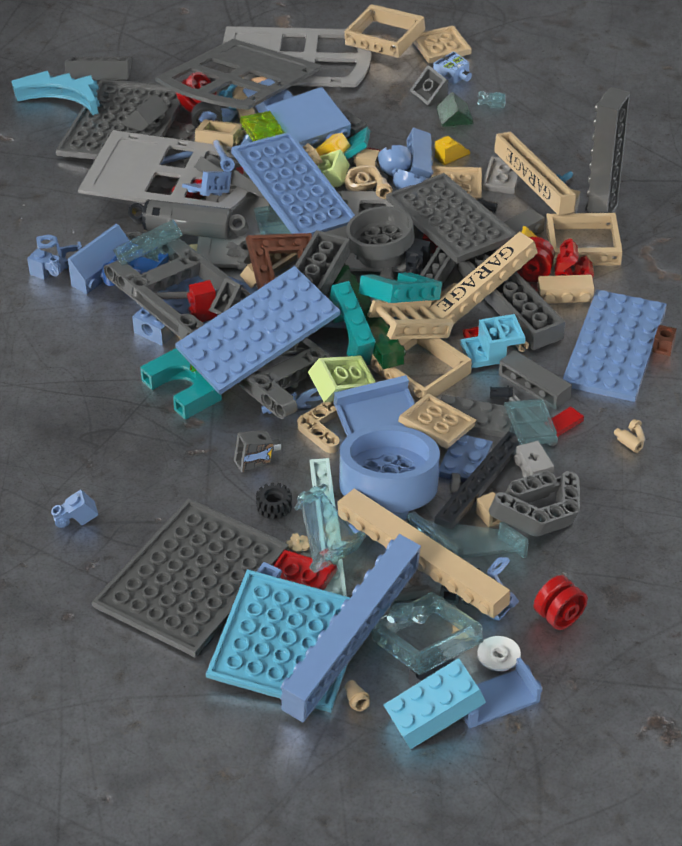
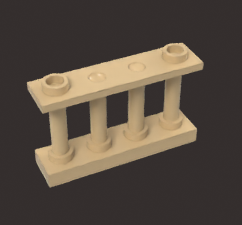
[367,300,454,340]

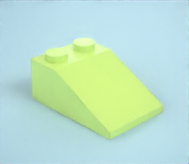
[317,149,350,188]
[308,356,376,402]

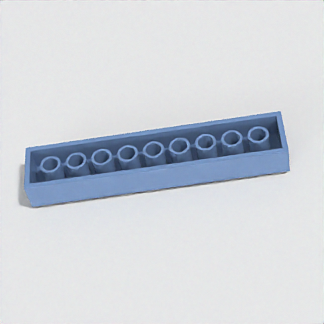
[280,534,421,723]

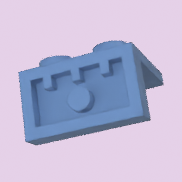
[182,171,232,196]

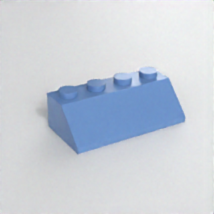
[68,224,132,294]

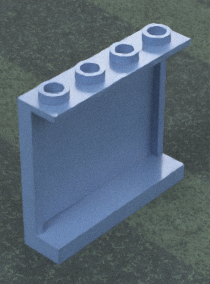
[264,87,351,149]
[333,375,415,437]

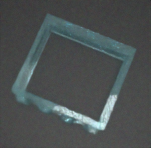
[371,592,484,675]

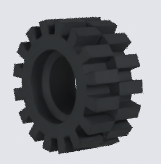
[256,483,292,519]

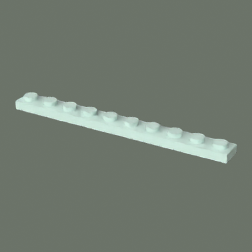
[310,458,347,597]

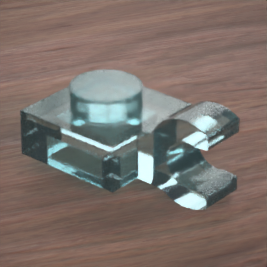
[478,91,505,108]
[387,603,428,624]

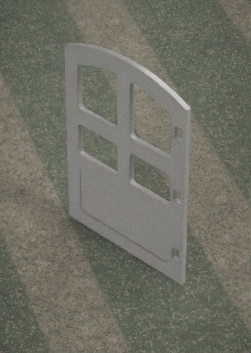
[216,26,371,87]
[78,130,251,210]

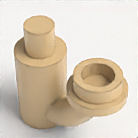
[614,419,645,453]

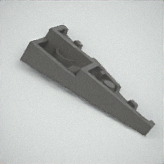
[194,154,266,199]

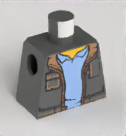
[234,430,281,473]

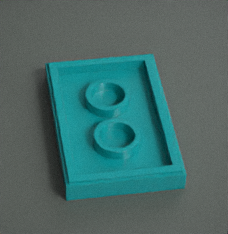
[343,127,371,159]

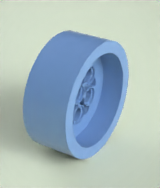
[339,425,440,513]

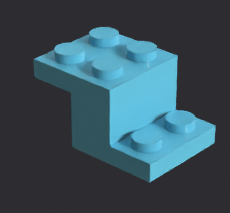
[460,314,525,368]

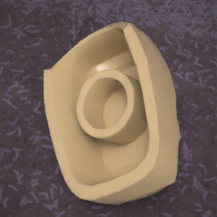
[344,165,382,191]

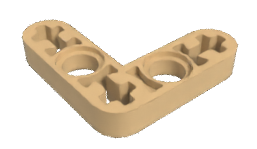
[297,402,340,453]

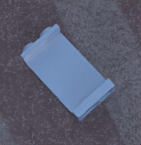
[463,657,542,728]

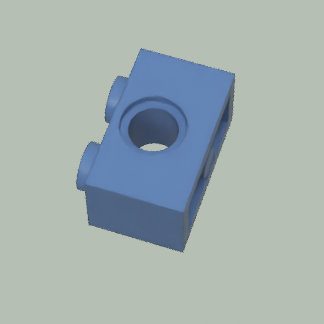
[132,307,174,346]

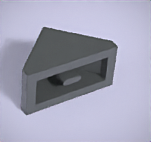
[209,278,242,315]

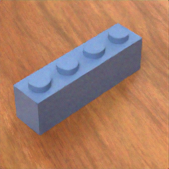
[407,127,433,179]

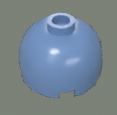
[378,145,412,176]
[393,168,428,190]

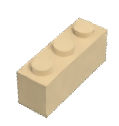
[537,275,594,303]

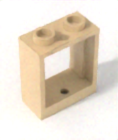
[195,119,244,147]

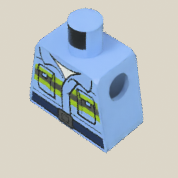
[433,51,472,84]

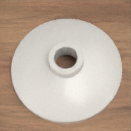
[477,636,521,671]

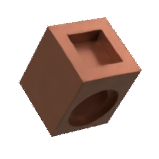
[652,325,677,356]

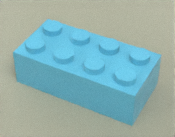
[384,658,486,750]

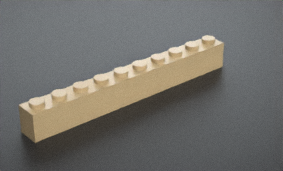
[337,488,510,618]

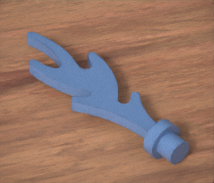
[261,388,322,414]

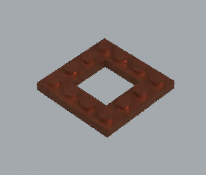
[245,233,328,298]

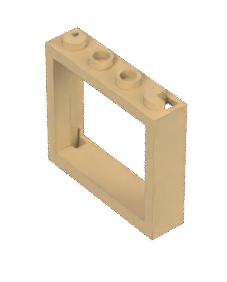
[344,4,425,58]
[546,213,622,266]
[371,338,472,401]

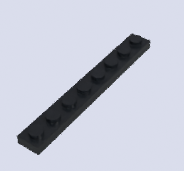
[434,431,526,529]

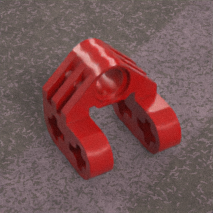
[554,238,594,278]

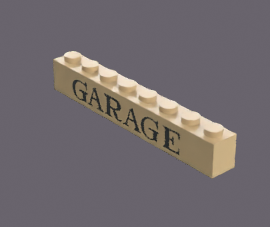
[494,131,576,215]
[420,232,538,324]

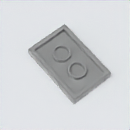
[482,156,520,195]

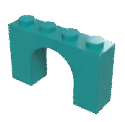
[359,272,442,303]
[329,281,376,365]
[140,348,222,420]

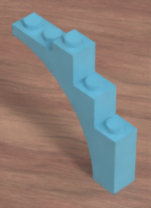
[11,71,100,115]

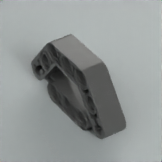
[489,471,580,536]

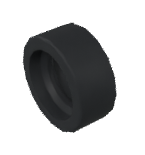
[192,101,223,129]

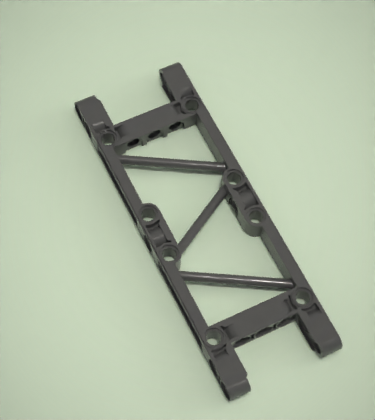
[104,236,332,419]

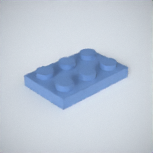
[439,435,493,483]

